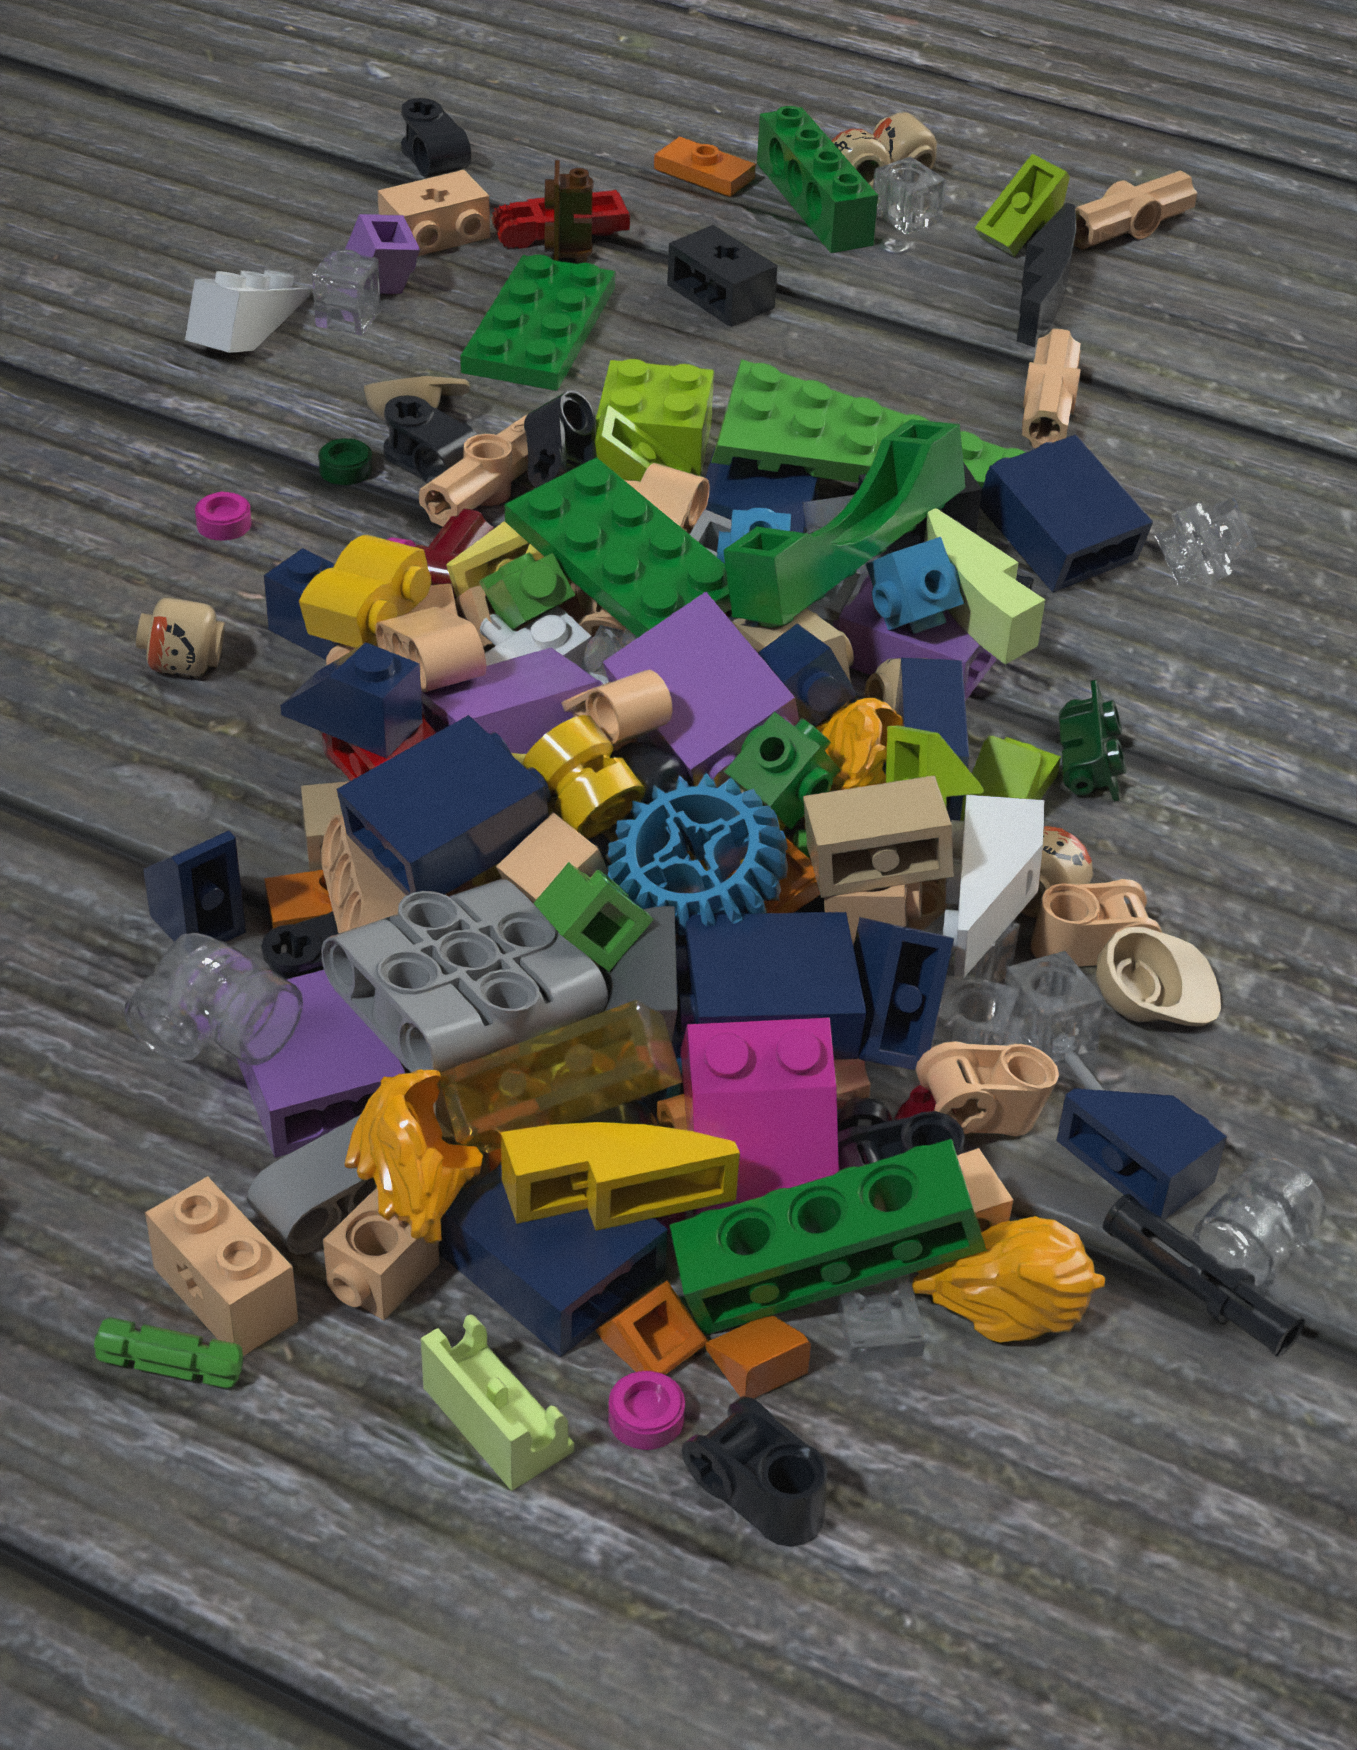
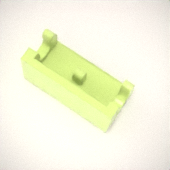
[421,1314,574,1491]

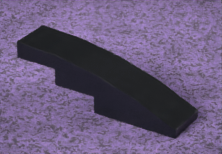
[1017,202,1076,347]

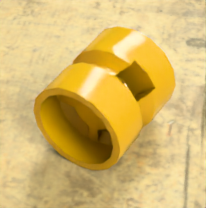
[522,715,645,839]

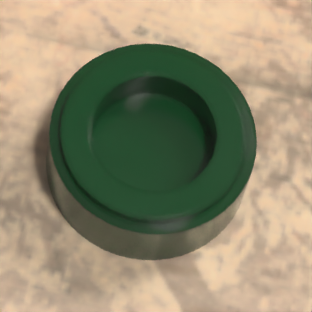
[318,438,373,485]

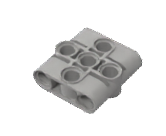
[321,879,608,1075]

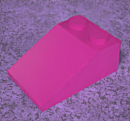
[681,1018,839,1217]

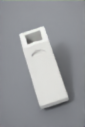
[185,270,311,353]
[943,795,1044,979]

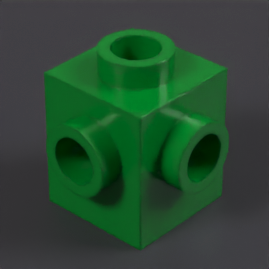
[724,711,841,829]

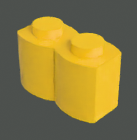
[299,535,431,648]

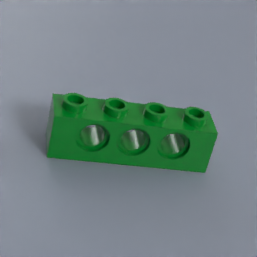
[757,106,878,253]
[670,1139,987,1335]

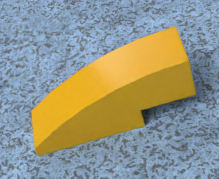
[501,1122,740,1231]

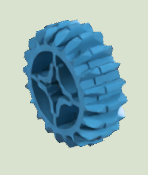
[608,773,788,943]

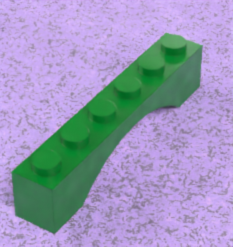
[723,419,966,628]

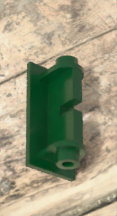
[1058,680,1126,802]

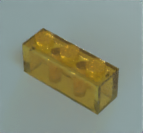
[440,1000,683,1153]

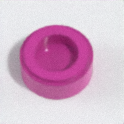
[195,492,252,541]
[608,1371,685,1450]

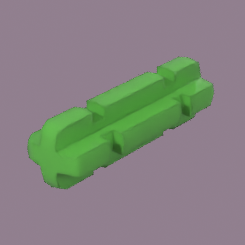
[94,1317,244,1388]

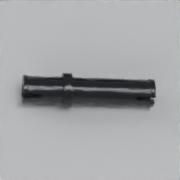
[1103,1194,1305,1357]

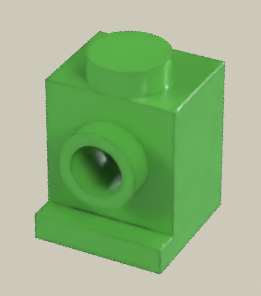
[479,552,575,630]
[534,862,654,971]

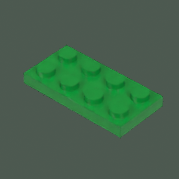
[460,255,616,391]
[505,457,731,638]

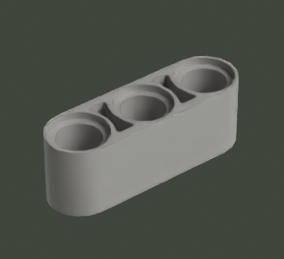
[247,1115,459,1255]

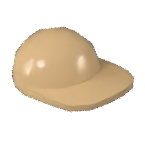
[364,376,470,422]
[1096,927,1221,1026]

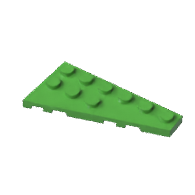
[711,359,1026,488]

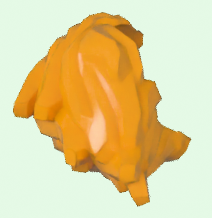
[815,698,903,792]
[345,1069,483,1244]
[912,1216,1105,1343]

